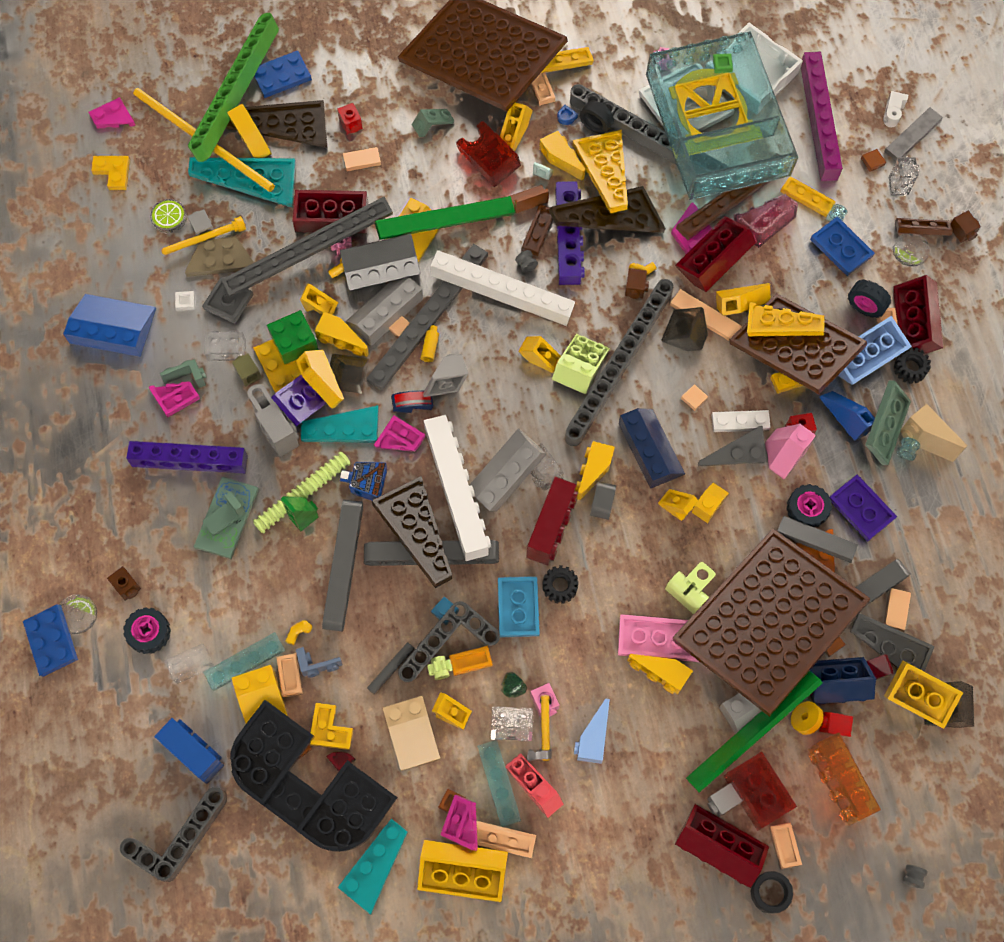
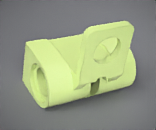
[665,562,716,614]

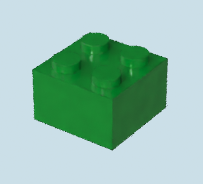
[267,310,319,365]

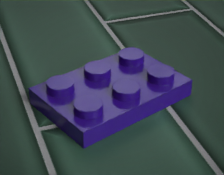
[271,375,327,427]
[829,474,897,542]

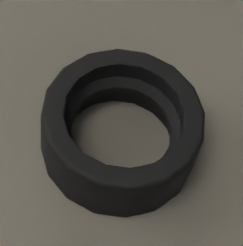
[579,100,614,134]
[750,871,794,914]

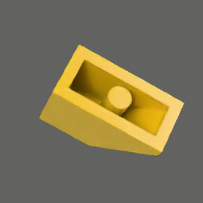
[518,336,561,373]
[692,483,729,523]

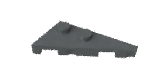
[698,426,766,466]

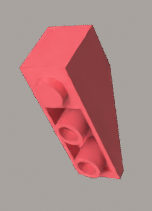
[505,753,564,818]

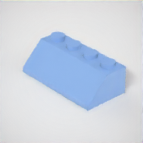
[838,316,912,385]

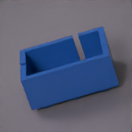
[154,718,224,784]

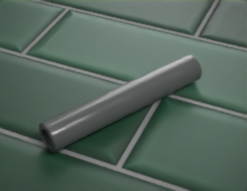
[367,642,414,694]

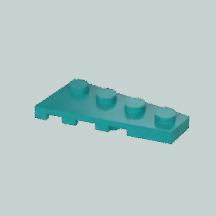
[301,405,379,443]
[338,818,408,915]

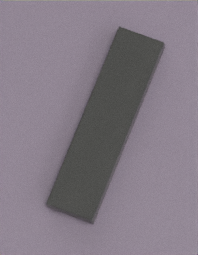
[778,516,858,563]

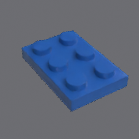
[254,50,312,98]
[810,216,875,276]
[23,604,78,677]

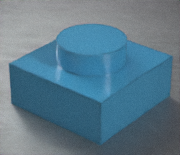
[431,597,459,625]

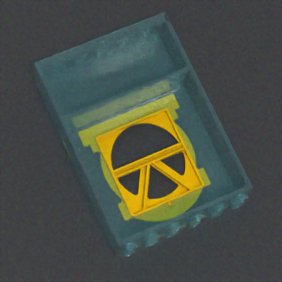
[646,31,799,200]

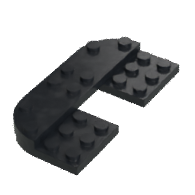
[230,700,398,852]

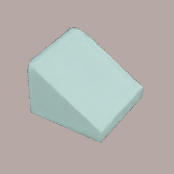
[533,162,554,180]

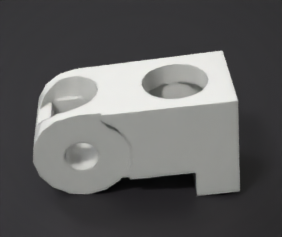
[883,91,908,127]

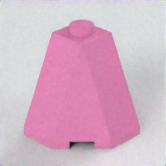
[765,424,816,479]

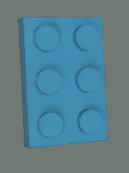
[498,577,540,637]

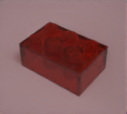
[723,752,797,831]

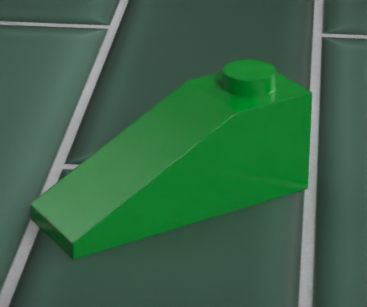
[281,496,319,532]

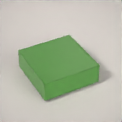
[713,53,733,73]

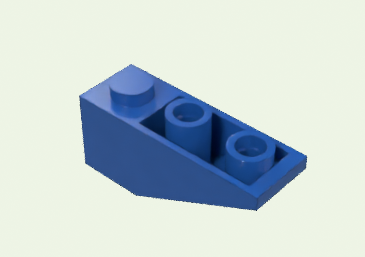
[819,391,875,441]

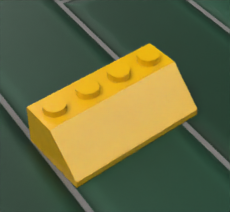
[417,840,508,902]

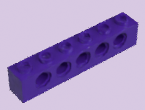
[555,181,585,285]
[126,441,248,474]

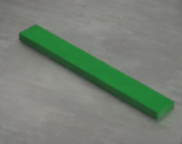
[375,196,516,240]
[686,671,822,793]

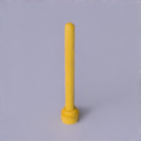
[161,216,246,255]

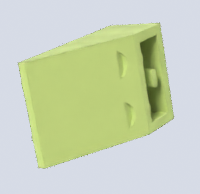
[552,334,610,394]

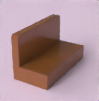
[510,185,549,214]

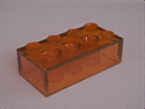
[808,732,881,826]

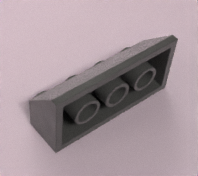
[340,233,421,290]

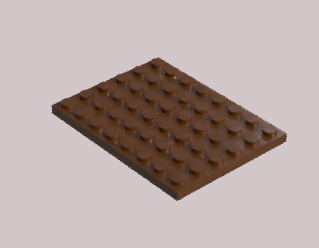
[398,0,568,112]
[672,529,870,717]

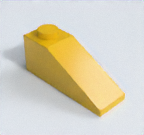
[495,102,533,157]

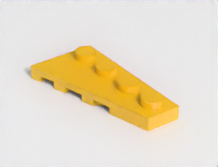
[747,302,825,336]

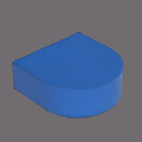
[557,104,578,125]

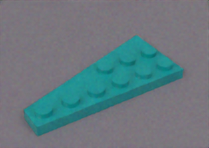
[188,157,296,208]

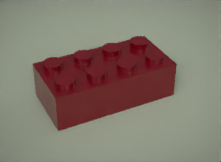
[292,190,369,234]
[526,477,579,566]

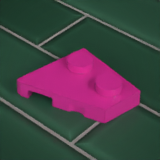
[149,381,200,418]

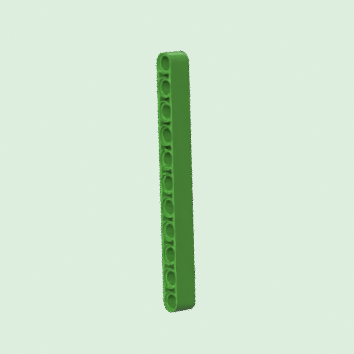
[188,13,279,162]

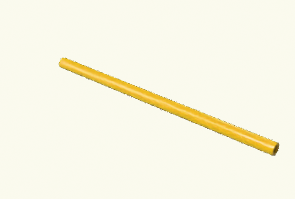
[133,88,275,192]

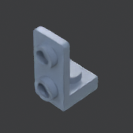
[296,647,343,678]

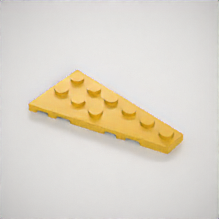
[572,130,628,213]

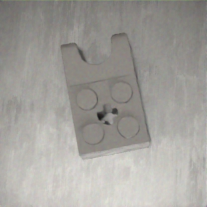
[247,384,299,457]

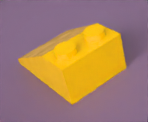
[884,661,963,729]
[231,665,288,724]

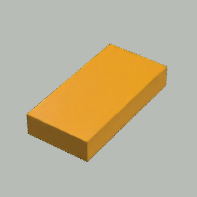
[449,646,493,676]

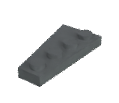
[850,613,935,672]

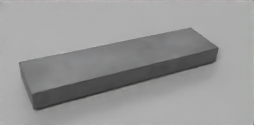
[884,107,943,162]

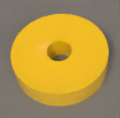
[791,701,823,735]

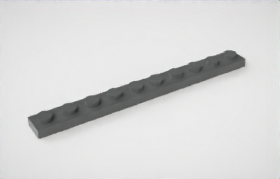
[221,197,393,297]
[366,243,488,391]

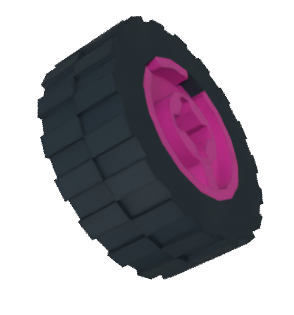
[847,279,891,318]
[786,484,832,528]
[123,607,171,654]

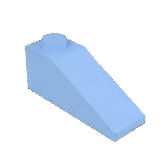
[574,699,610,764]

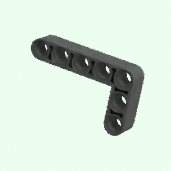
[398,601,500,682]
[120,787,227,882]

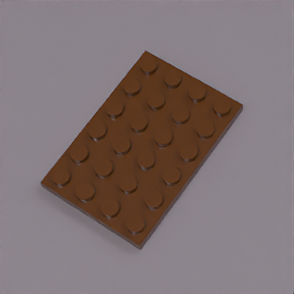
[729,293,867,394]

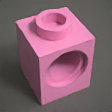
[530,683,559,717]

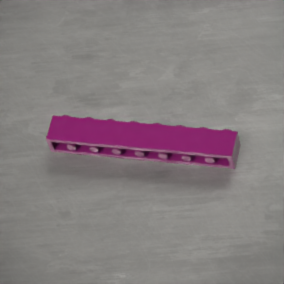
[801,51,843,181]

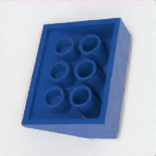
[63,294,156,357]

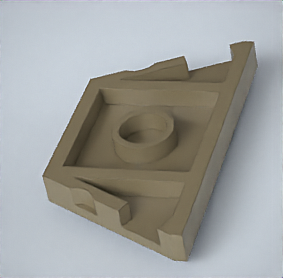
[185,237,254,277]

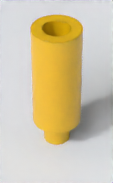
[420,325,439,362]

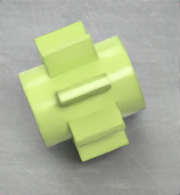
[427,656,453,680]

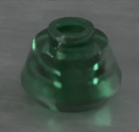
[501,672,527,698]

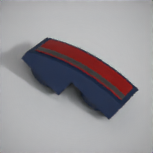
[391,390,434,413]

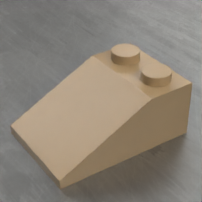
[900,404,967,462]
[383,696,440,771]

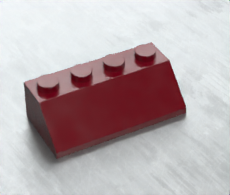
[675,216,756,292]
[893,275,943,354]
[675,804,769,888]

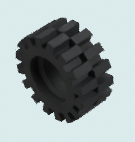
[894,347,931,384]
[543,565,579,604]

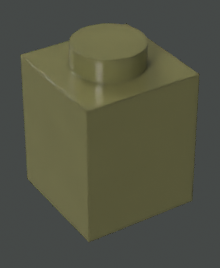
[232,353,262,387]

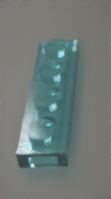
[203,632,285,691]
[477,740,521,827]

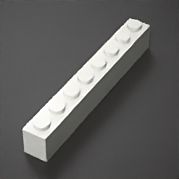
[430,250,575,326]
[424,415,491,561]

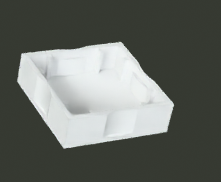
[705,23,803,116]

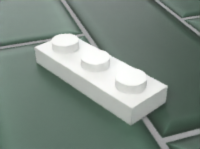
[711,410,771,432]

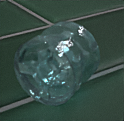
[897,437,921,460]

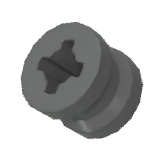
[515,250,538,273]
[902,865,928,889]

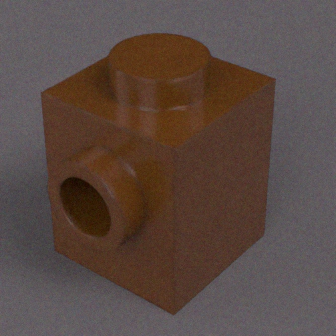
[950,210,981,243]
[625,268,649,299]
[107,566,141,601]

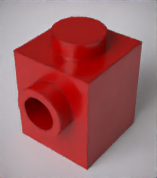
[337,103,363,135]
[785,413,817,434]
[819,712,853,737]

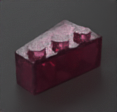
[733,194,798,248]

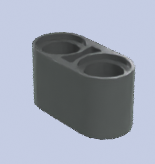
[590,481,617,520]

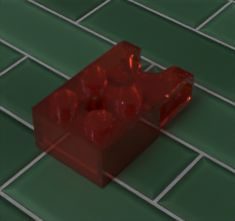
[456,121,521,188]

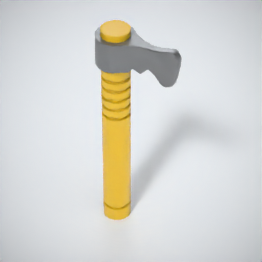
[527,695,552,761]

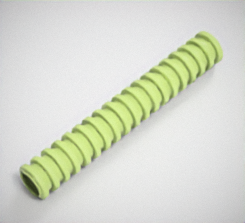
[253,451,351,533]

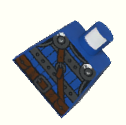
[340,462,387,501]

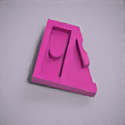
[88,97,135,129]
[374,415,426,452]
[440,795,478,851]

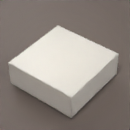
[175,291,195,311]

